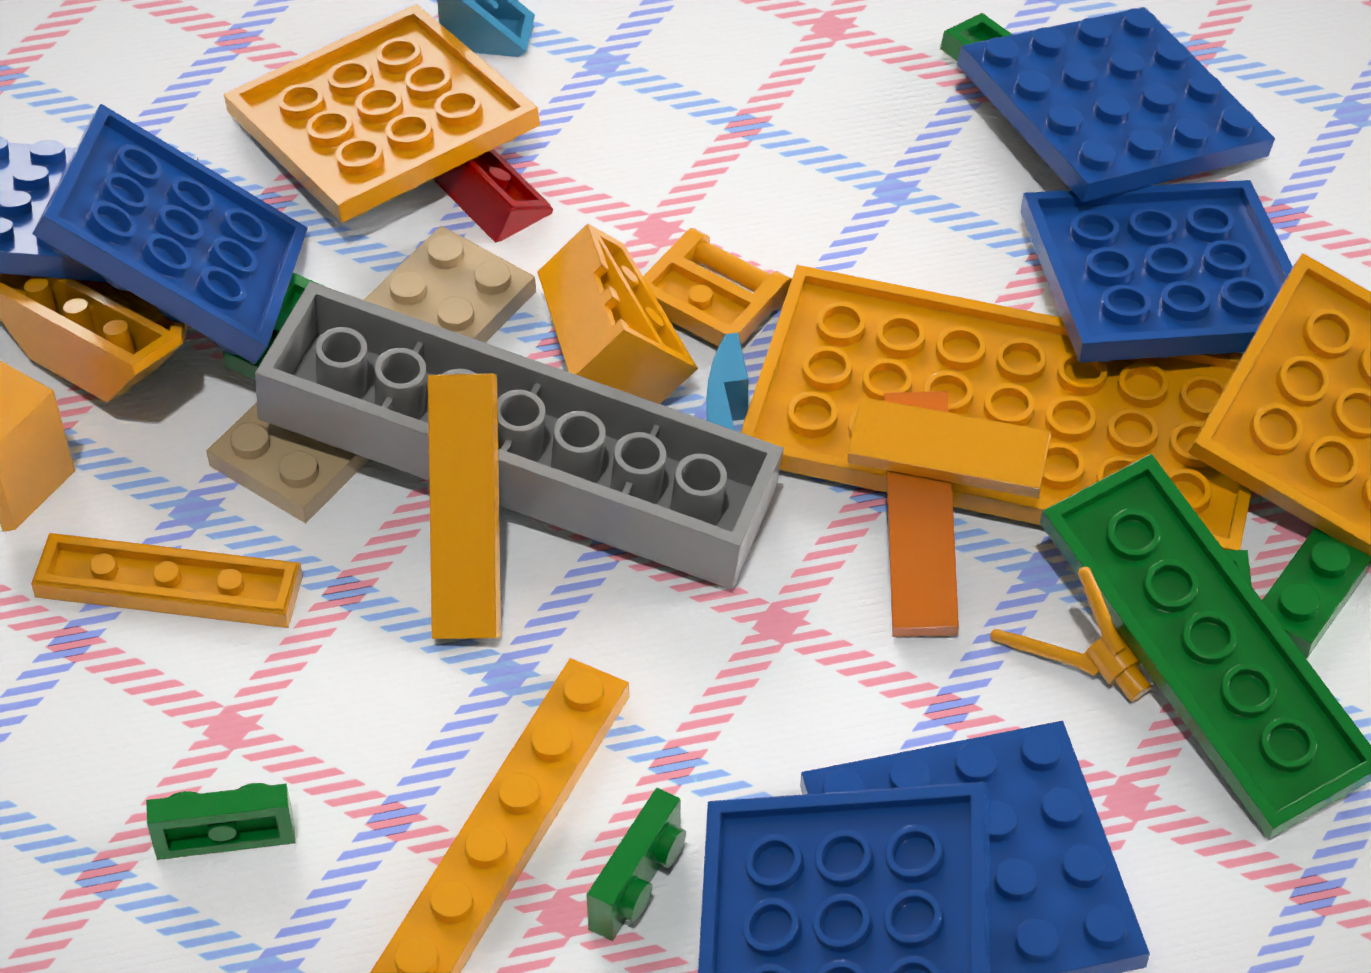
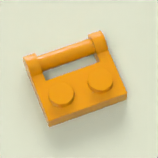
[643,228,792,347]

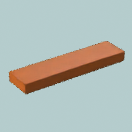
[884,391,959,637]

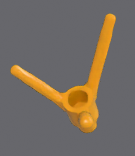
[990,567,1152,702]

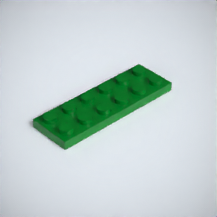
[1040,453,1371,840]

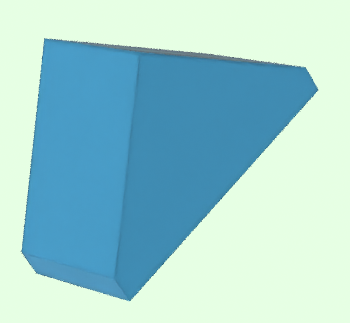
[437,0,535,57]

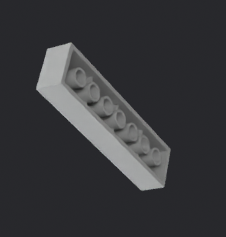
[255,281,784,589]

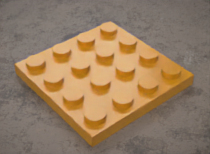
[223,4,540,223]
[1187,253,1371,556]

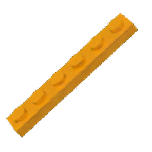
[370,658,630,973]

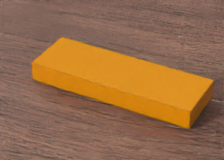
[848,397,1051,498]

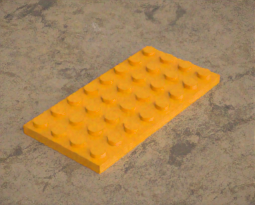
[740,265,1252,550]

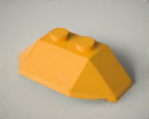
[0,273,189,403]

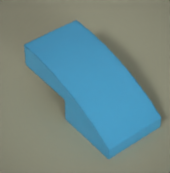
[706,333,749,430]

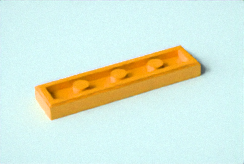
[428,373,501,639]
[31,533,303,628]

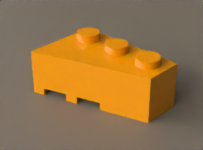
[537,223,698,404]

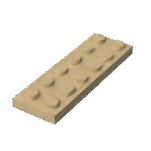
[206,226,536,524]

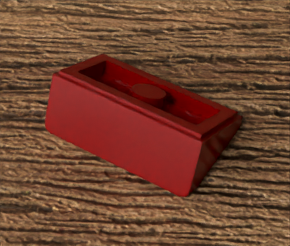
[433,149,554,243]

